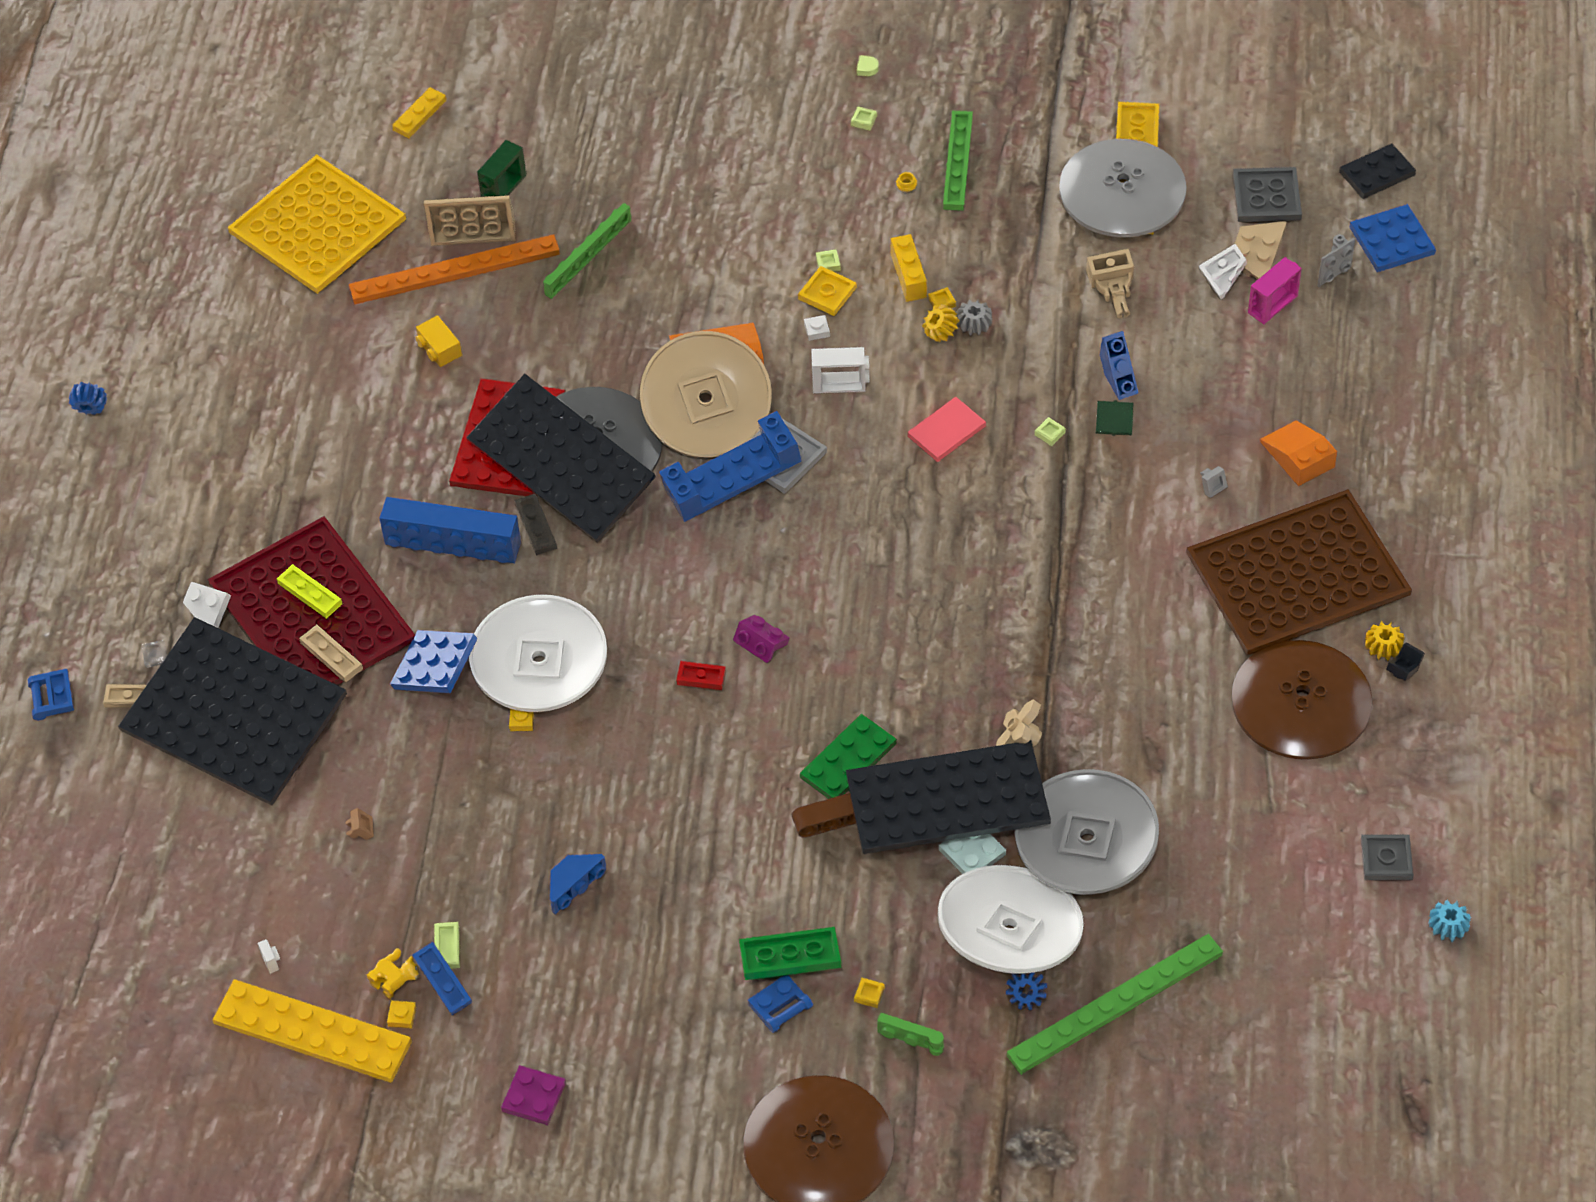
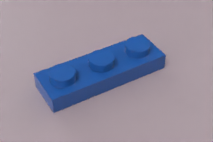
[412,942,472,1015]

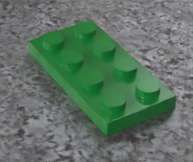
[800,713,897,799]
[739,927,842,980]

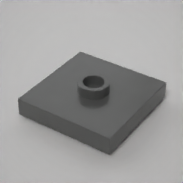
[1361,835,1413,880]

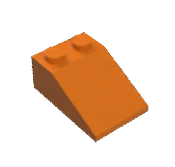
[1260,420,1337,486]

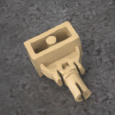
[1086,249,1134,318]

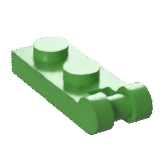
[877,1013,944,1056]

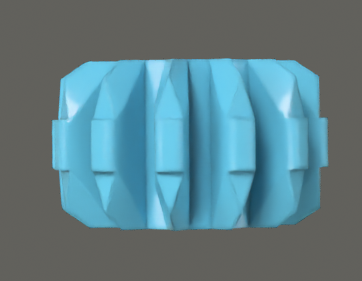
[1429,899,1471,942]

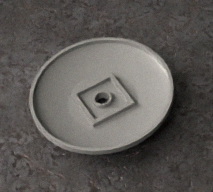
[1059,139,1186,237]
[1015,769,1159,894]

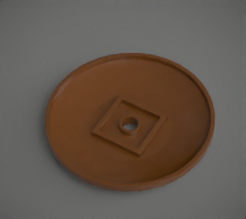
[1232,640,1372,760]
[743,1075,894,1202]

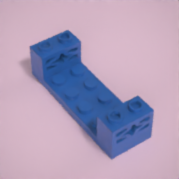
[659,411,802,522]

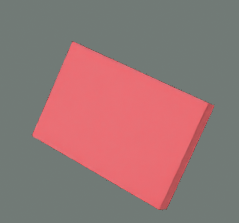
[908,397,986,462]

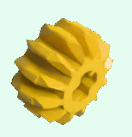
[922,304,960,342]
[1365,621,1405,661]

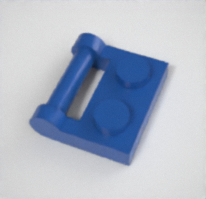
[28,669,74,721]
[748,975,813,1033]

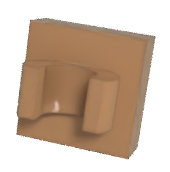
[346,808,374,840]

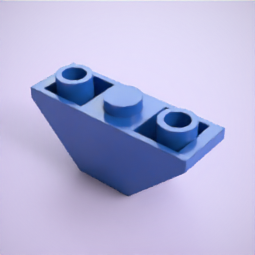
[1100,331,1139,400]
[550,854,607,915]

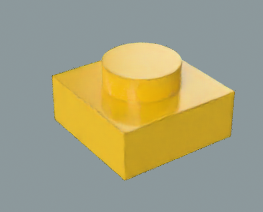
[509,708,534,731]
[387,1000,416,1029]

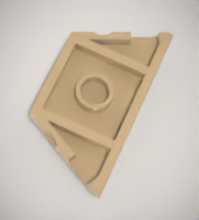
[1235,221,1287,279]

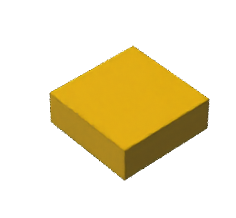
[928,287,956,309]
[854,977,885,1009]

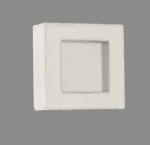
[804,315,830,341]
[258,939,280,974]

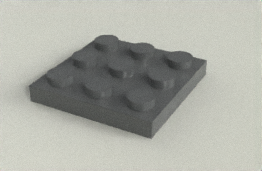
[1233,167,1302,222]

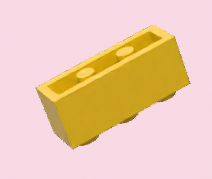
[890,234,927,302]

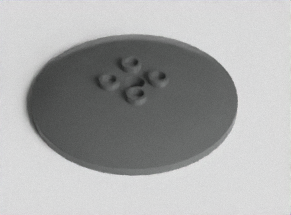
[556,387,662,472]

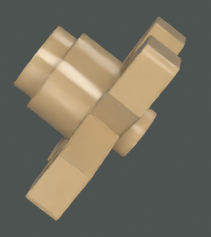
[996,699,1042,747]

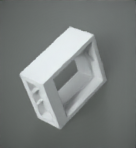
[812,347,869,393]

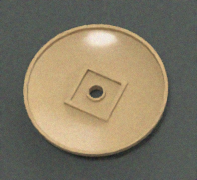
[640,331,772,459]

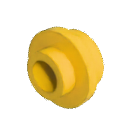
[896,172,917,192]

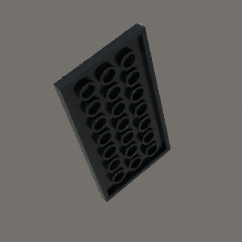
[466,373,656,543]
[846,740,1051,854]

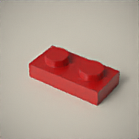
[676,661,726,690]

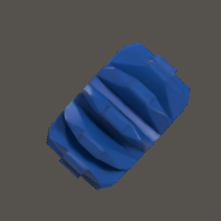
[69,382,107,415]
[1006,972,1048,1010]

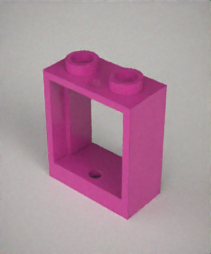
[1248,257,1302,324]

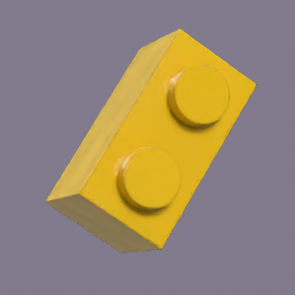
[415,315,462,367]

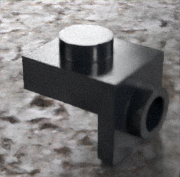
[1386,642,1425,681]

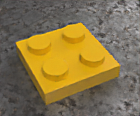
[798,266,857,316]

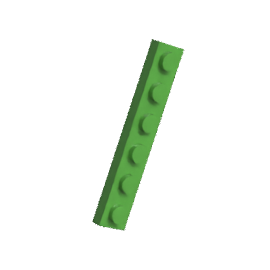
[943,111,973,211]
[543,203,631,299]

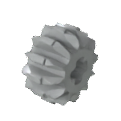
[956,299,992,336]

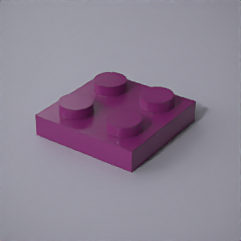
[501,1065,566,1126]

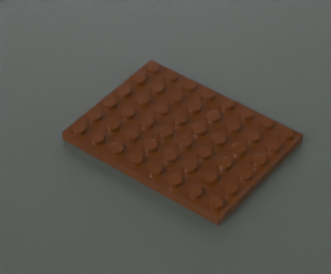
[1186,489,1412,655]

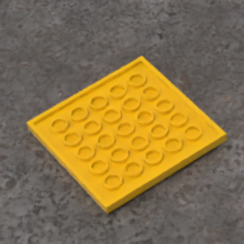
[228,154,406,294]

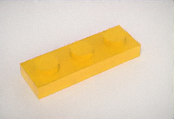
[392,87,447,139]

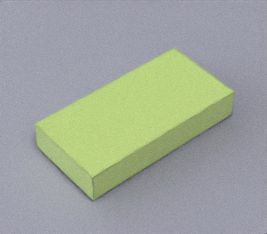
[434,922,460,969]

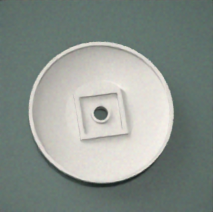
[469,595,607,712]
[938,865,1083,973]

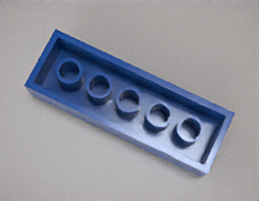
[379,497,521,564]

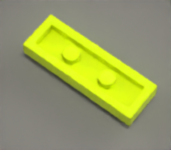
[277,564,342,619]

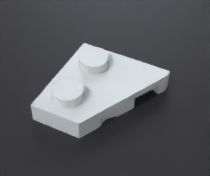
[1199,244,1247,300]
[183,582,231,628]

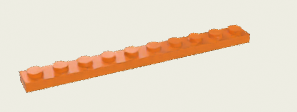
[349,234,560,305]

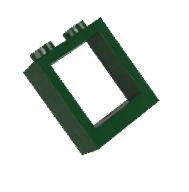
[477,140,527,197]

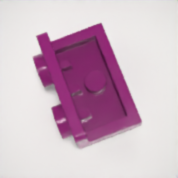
[733,615,790,663]

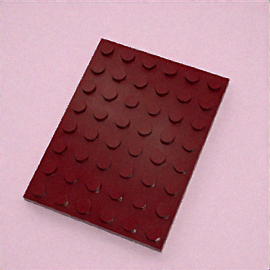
[207,516,415,685]

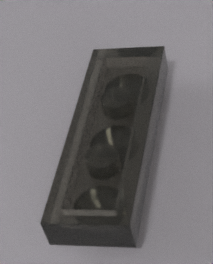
[514,494,557,555]

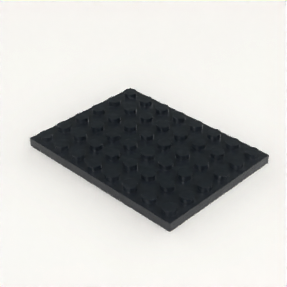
[118,617,348,806]

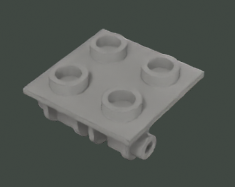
[1317,234,1355,287]

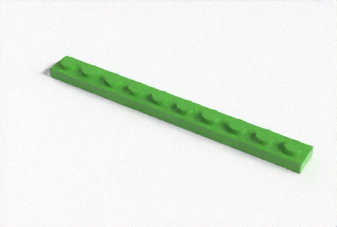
[1007,933,1223,1075]

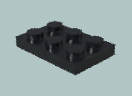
[1339,143,1416,199]

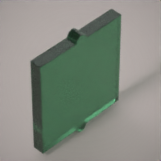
[1096,400,1134,436]

